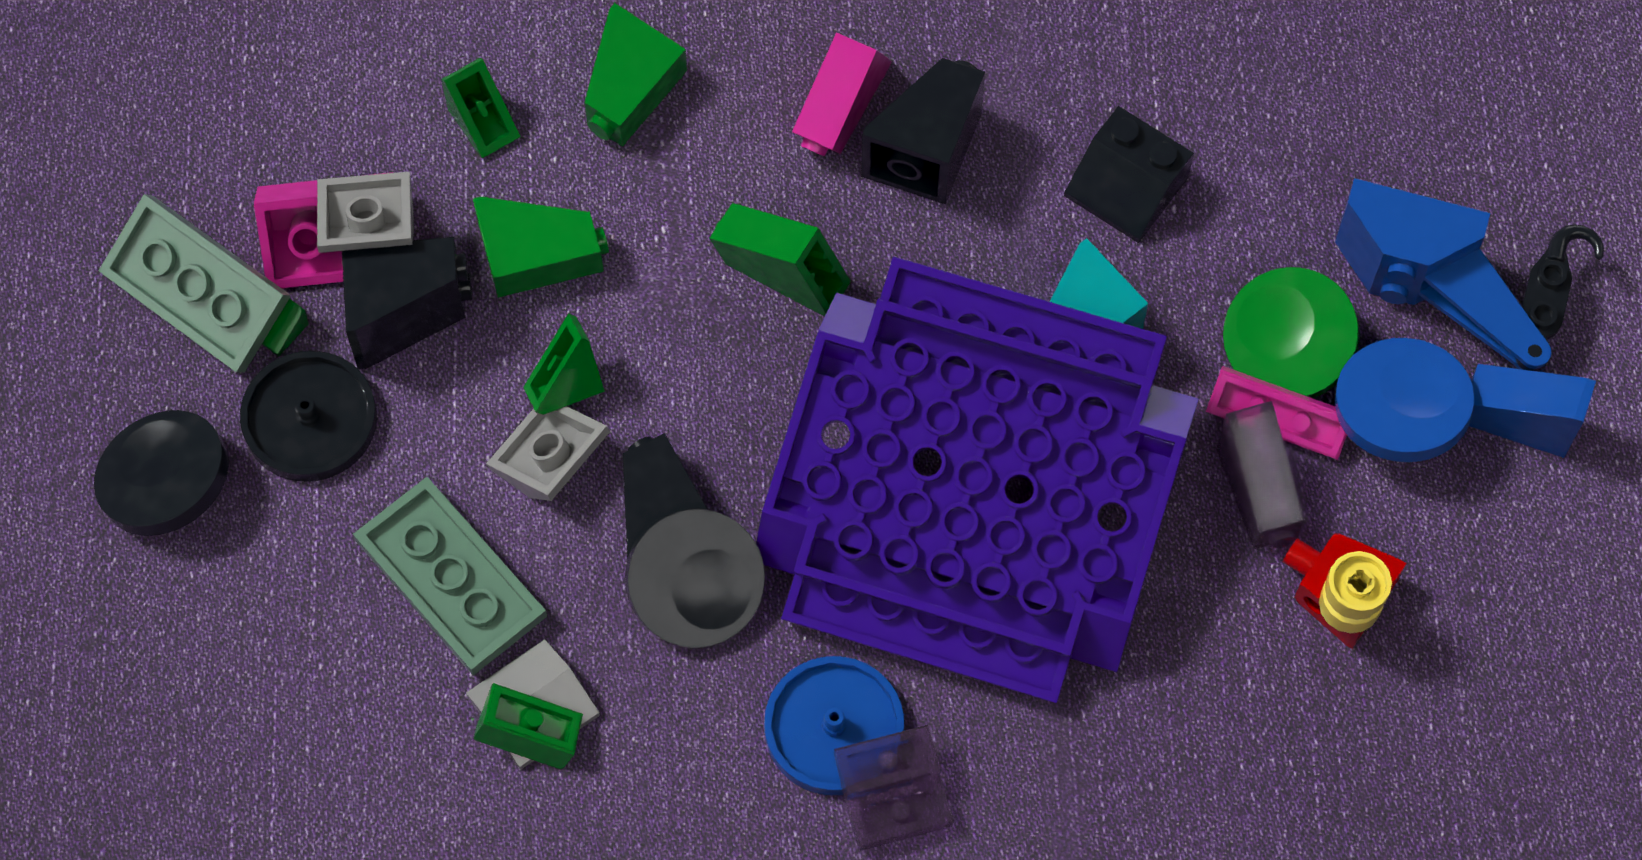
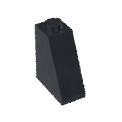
[623,433,707,560]

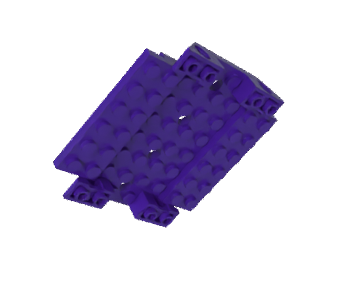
[756,256,1199,704]

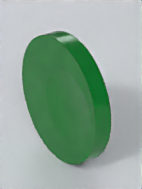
[1223,267,1360,398]

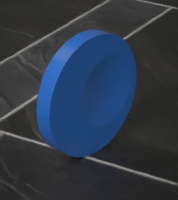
[1335,338,1474,462]
[764,656,904,795]

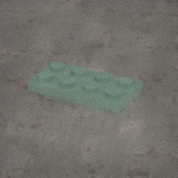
[98,194,291,373]
[353,477,547,676]

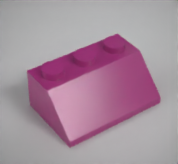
[254,172,394,288]

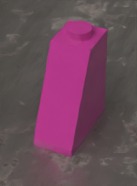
[792,32,892,157]

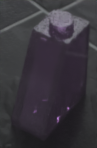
[1216,401,1304,550]

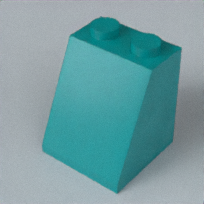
[1050,238,1148,329]

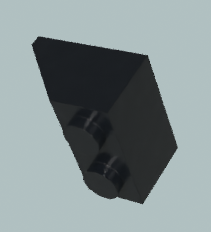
[1064,106,1194,243]

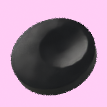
[240,351,377,482]
[94,410,229,536]
[625,508,765,648]

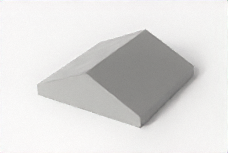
[317,172,414,253]
[486,406,611,501]
[466,639,600,770]

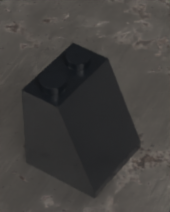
[861,58,985,205]
[342,237,473,369]

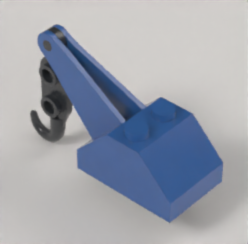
[1335,178,1604,372]

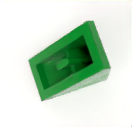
[441,58,521,158]
[523,313,605,415]

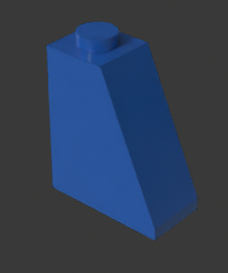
[1469,364,1596,458]

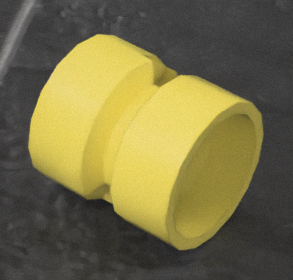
[1319,551,1392,633]

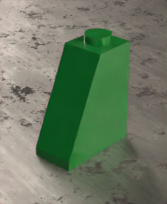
[584,3,687,147]
[473,197,609,298]
[709,203,851,316]

